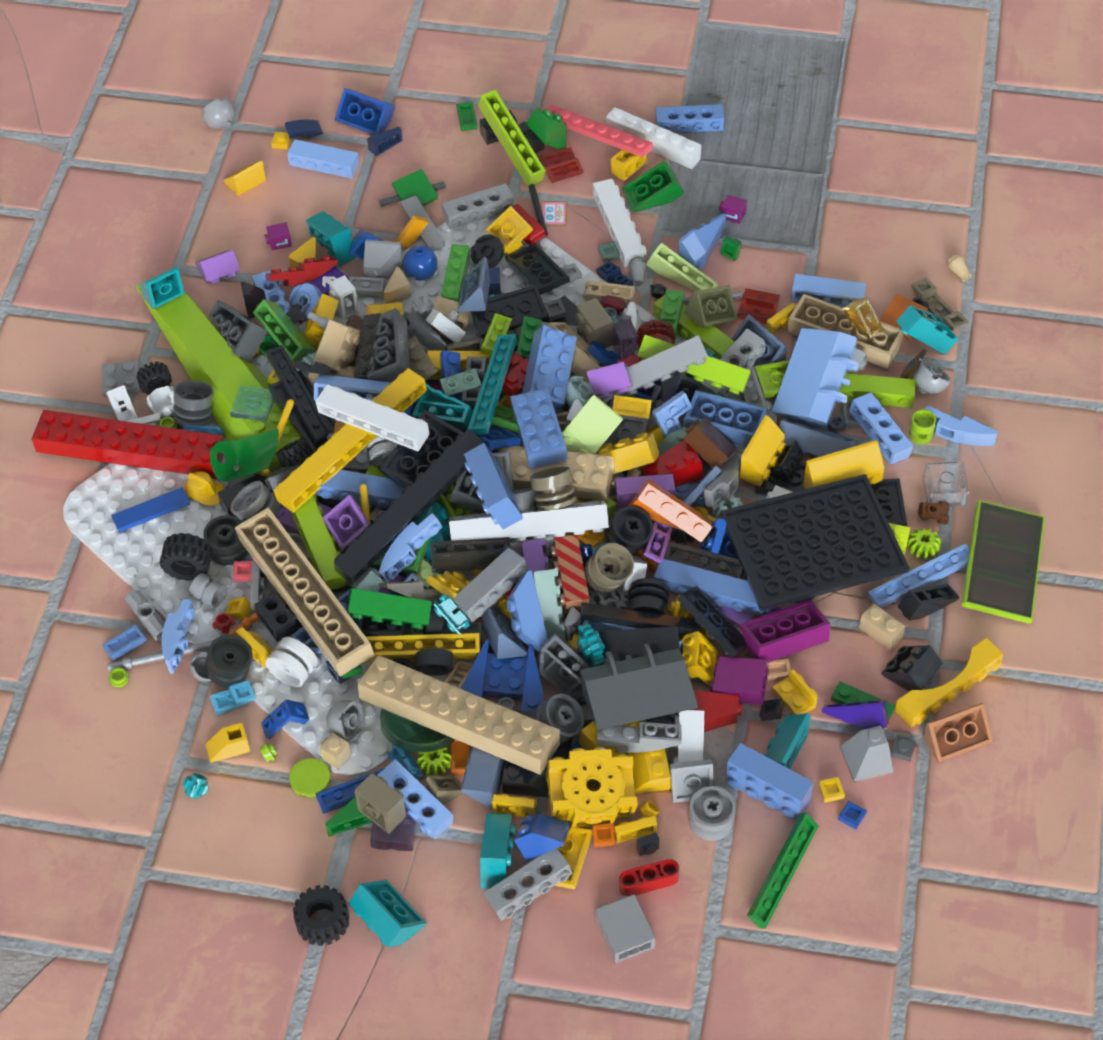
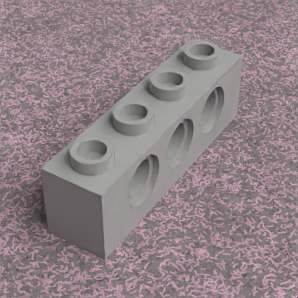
[442,183,514,229]
[701,329,766,397]
[484,848,573,921]

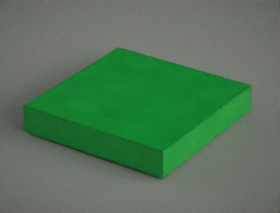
[392,169,438,206]

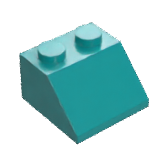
[140,266,185,309]

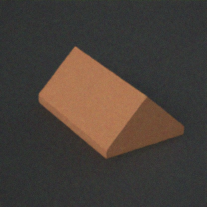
[923,703,994,762]

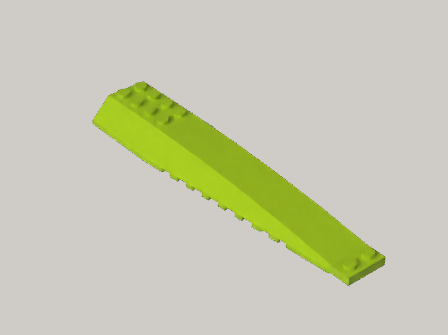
[136,277,313,476]

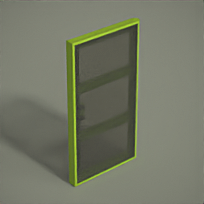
[962,500,1045,624]

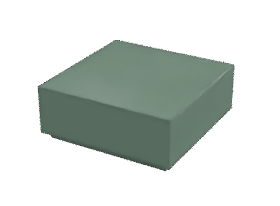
[598,242,620,262]

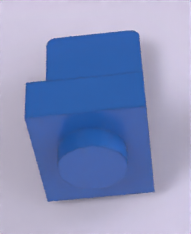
[261,699,310,739]

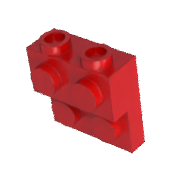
[502,351,529,397]

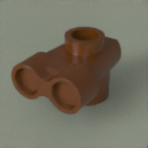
[918,501,950,525]

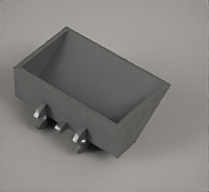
[580,643,698,730]

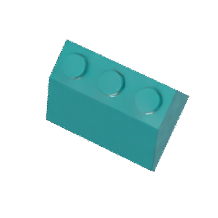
[763,713,811,769]
[348,879,427,948]

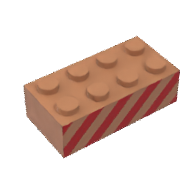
[551,535,589,622]

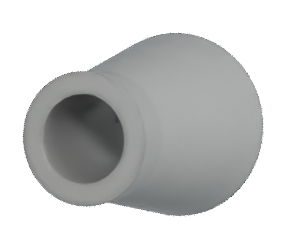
[629,258,647,286]

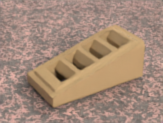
[443,660,473,689]

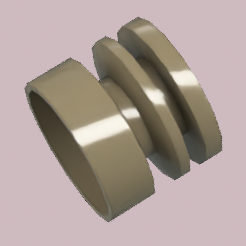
[530,466,577,511]
[584,543,634,593]

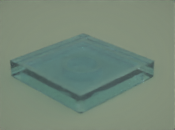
[230,386,275,421]

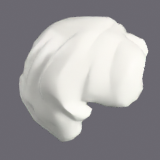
[146,386,174,418]

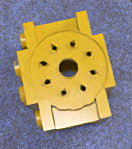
[546,747,638,828]

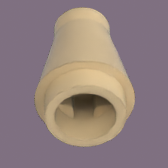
[948,255,971,281]

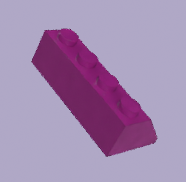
[740,600,830,663]

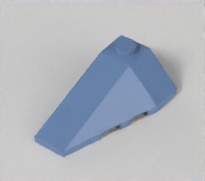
[679,213,726,270]

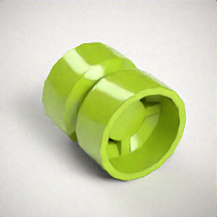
[909,409,936,445]

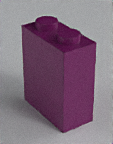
[710,657,769,705]

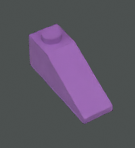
[643,521,673,564]

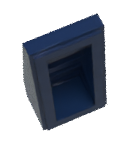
[367,127,403,156]

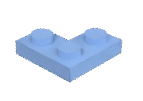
[652,391,692,438]

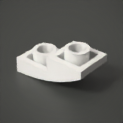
[623,302,637,343]

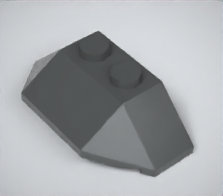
[539,633,594,698]

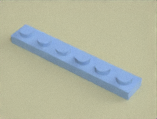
[867,544,977,609]

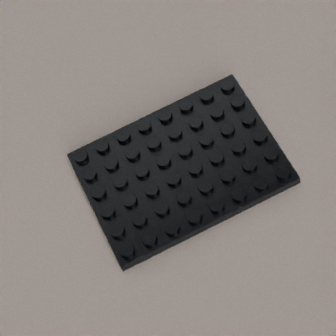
[720,474,910,611]

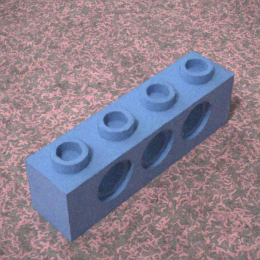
[655,104,724,133]

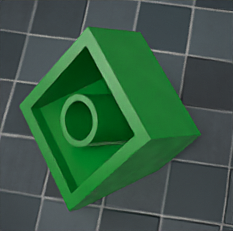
[526,107,567,151]

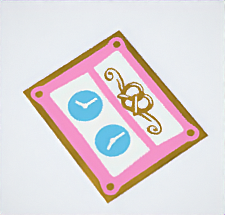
[541,201,567,226]

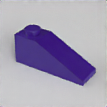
[821,700,889,730]

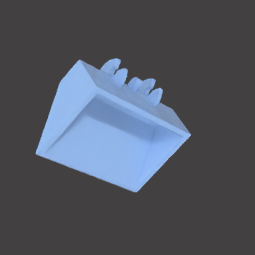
[771,328,859,430]

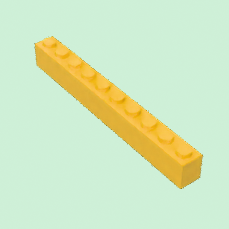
[274,368,427,513]

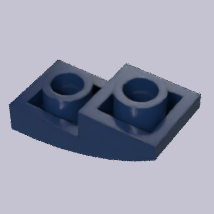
[285,119,323,139]
[596,261,634,286]

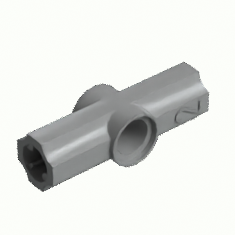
[125,589,165,641]

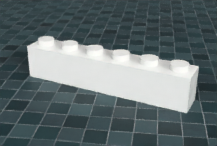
[606,107,701,169]
[593,179,647,268]
[315,384,430,451]

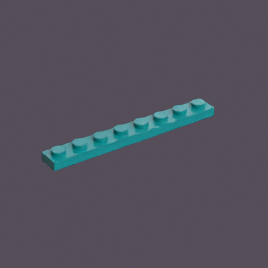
[468,334,517,435]

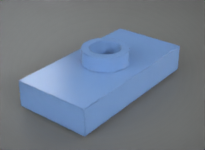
[102,625,147,662]

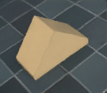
[383,267,411,303]

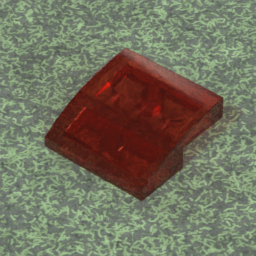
[539,147,584,183]
[737,288,780,324]

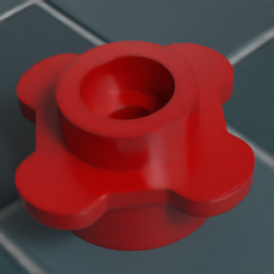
[212,613,236,634]

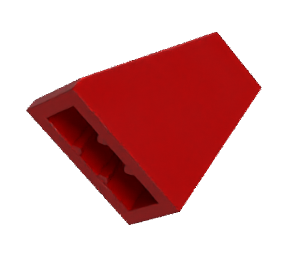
[691,690,743,732]

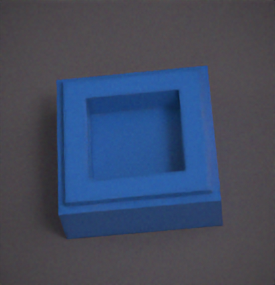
[838,801,867,830]

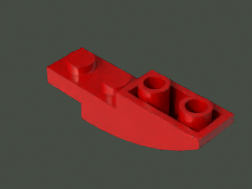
[265,256,338,286]

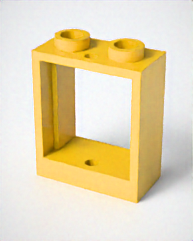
[303,293,339,352]

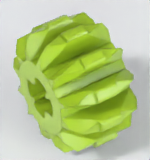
[907,527,941,560]
[417,743,452,776]

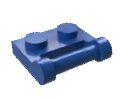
[699,518,727,556]

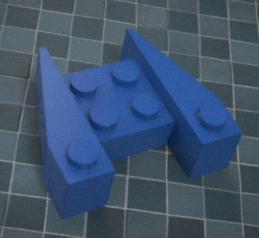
[462,640,544,711]

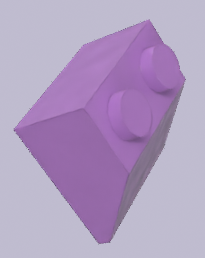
[195,250,240,284]
[587,362,633,399]
[323,495,371,550]

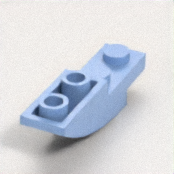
[925,405,998,446]
[379,513,442,583]
[162,599,196,674]

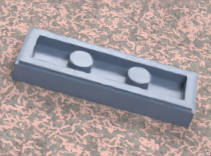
[682,466,721,506]

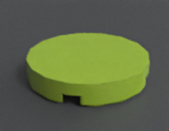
[289,758,331,798]

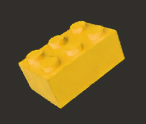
[596,432,660,474]

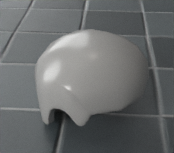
[190,652,211,682]

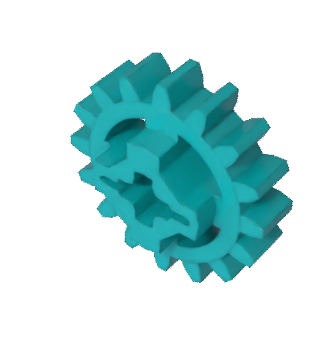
[577,623,605,667]

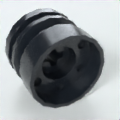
[627,578,669,615]

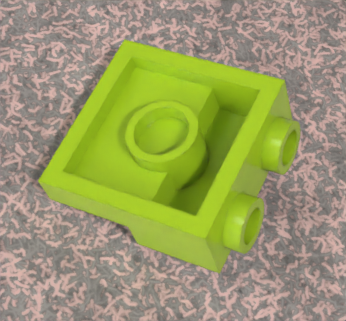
[755,360,790,398]

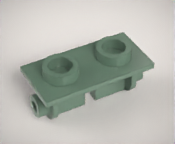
[440,369,481,396]

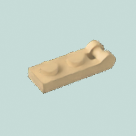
[583,281,635,304]

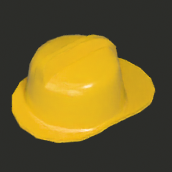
[184,471,225,506]

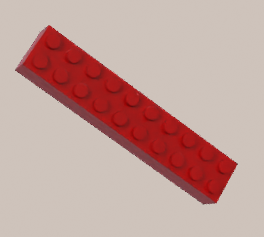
[31,410,224,478]

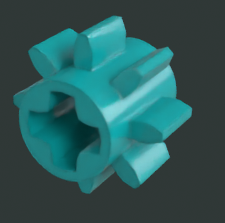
[182,773,209,799]

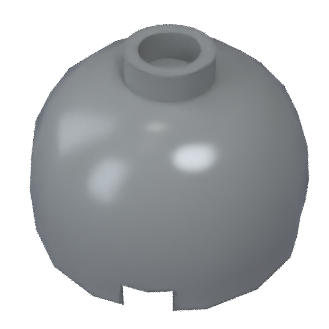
[200,97,235,129]
[913,360,951,395]
[326,700,365,742]

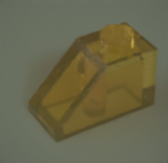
[843,298,884,339]

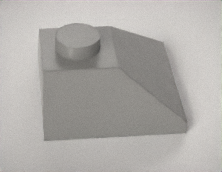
[363,239,403,279]
[840,725,893,782]

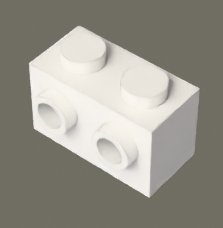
[329,275,359,320]

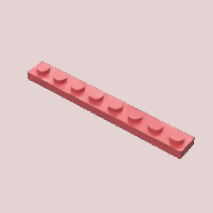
[547,105,653,157]

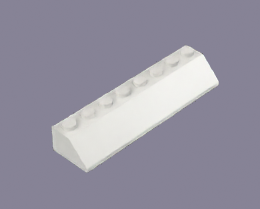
[449,500,609,546]

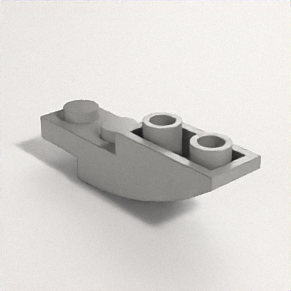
[704,454,740,508]
[597,722,682,753]

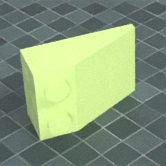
[561,395,623,454]

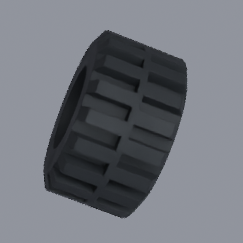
[159,533,212,581]
[293,885,349,946]

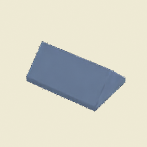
[458,257,490,312]
[731,314,787,366]
[482,605,528,659]
[460,746,505,810]

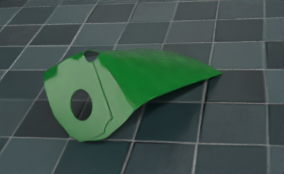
[210,429,278,482]

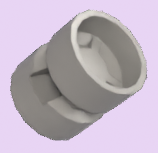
[189,573,227,608]

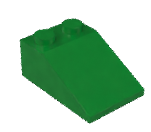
[622,160,685,212]

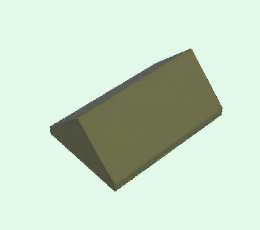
[684,285,738,327]

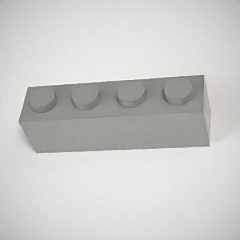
[452,548,529,623]

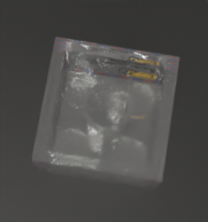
[923,461,969,506]

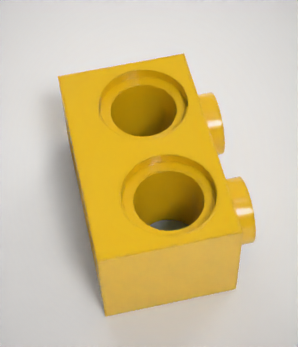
[611,150,647,181]

